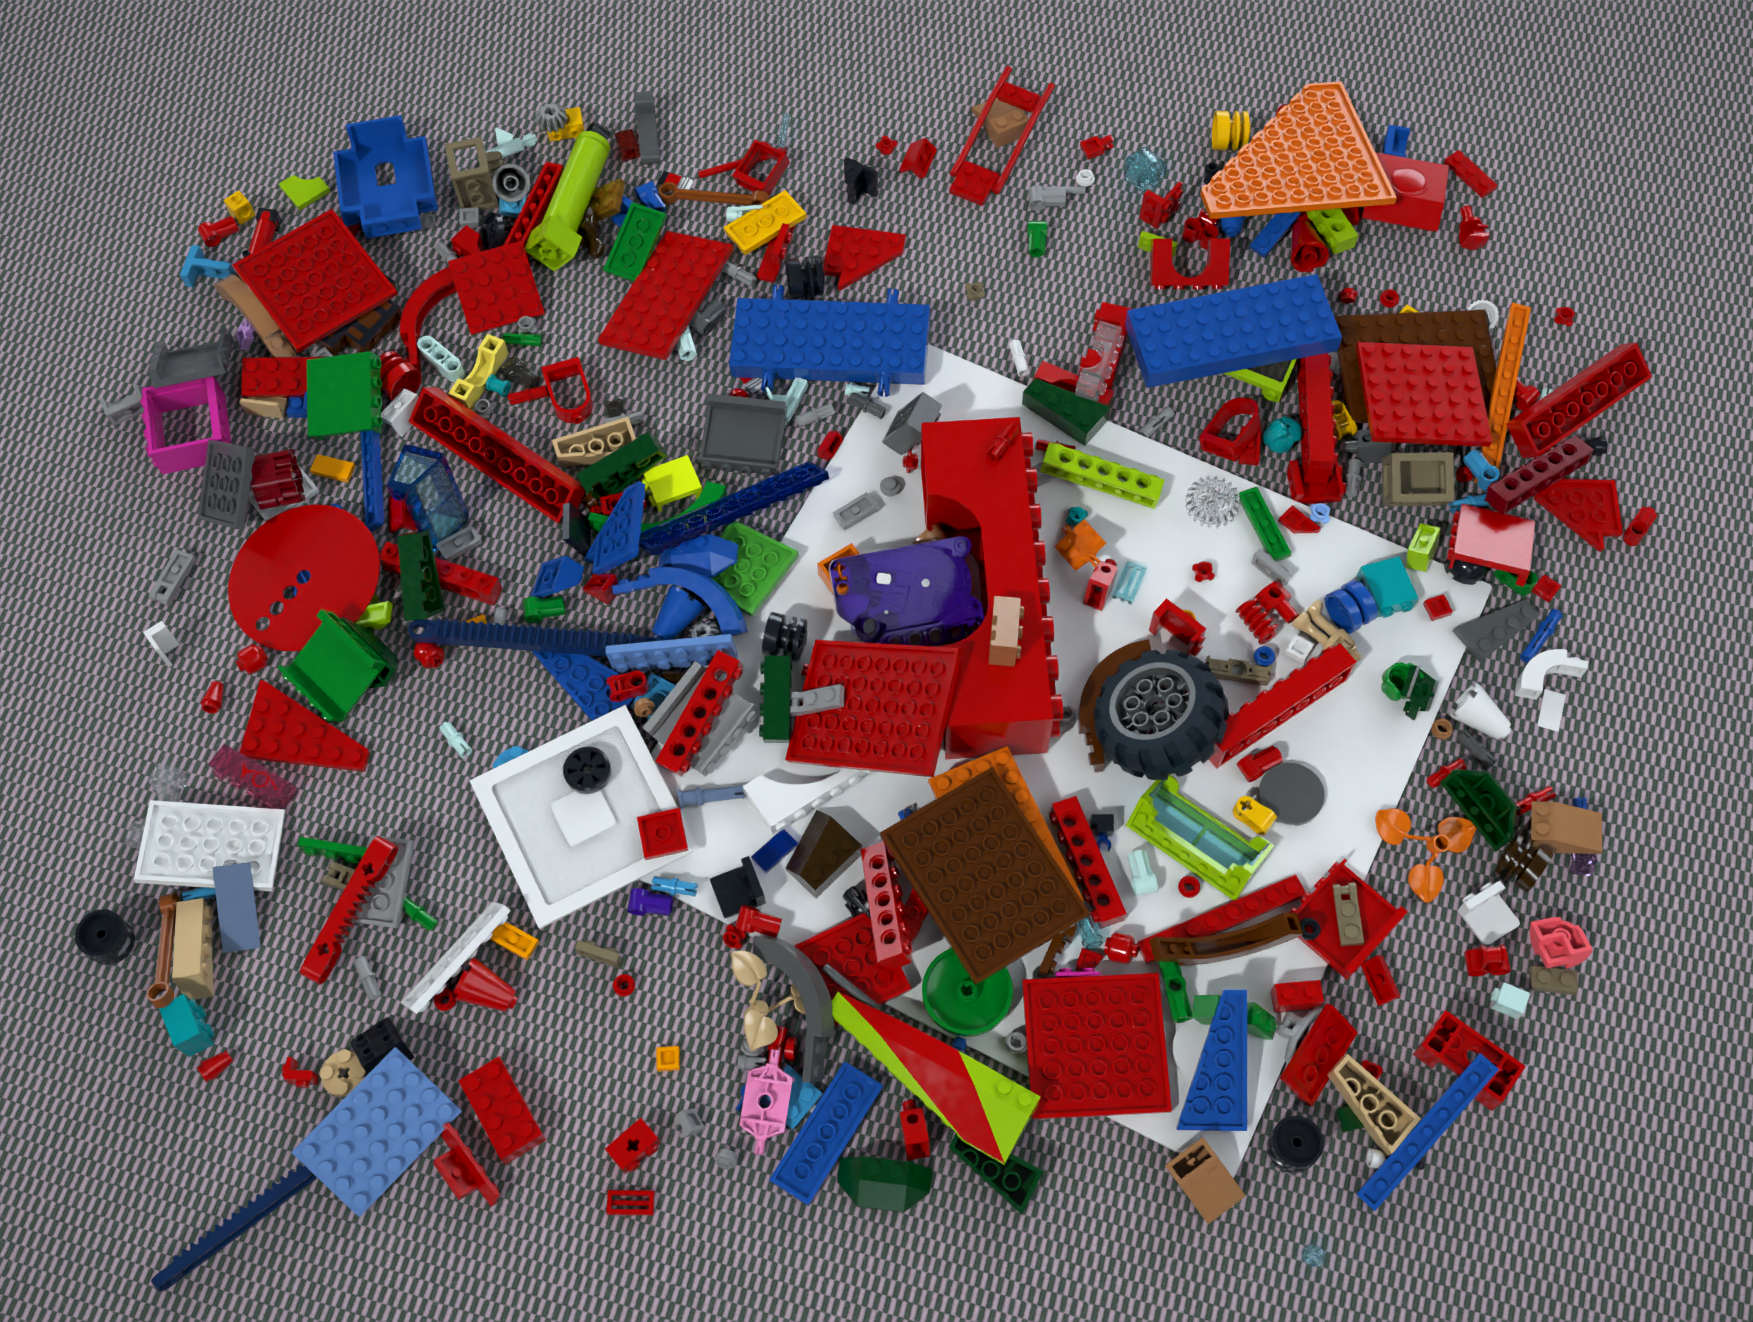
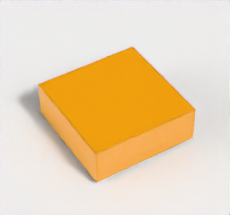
[656,1046,680,1072]

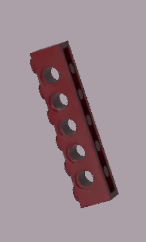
[1485,435,1594,515]

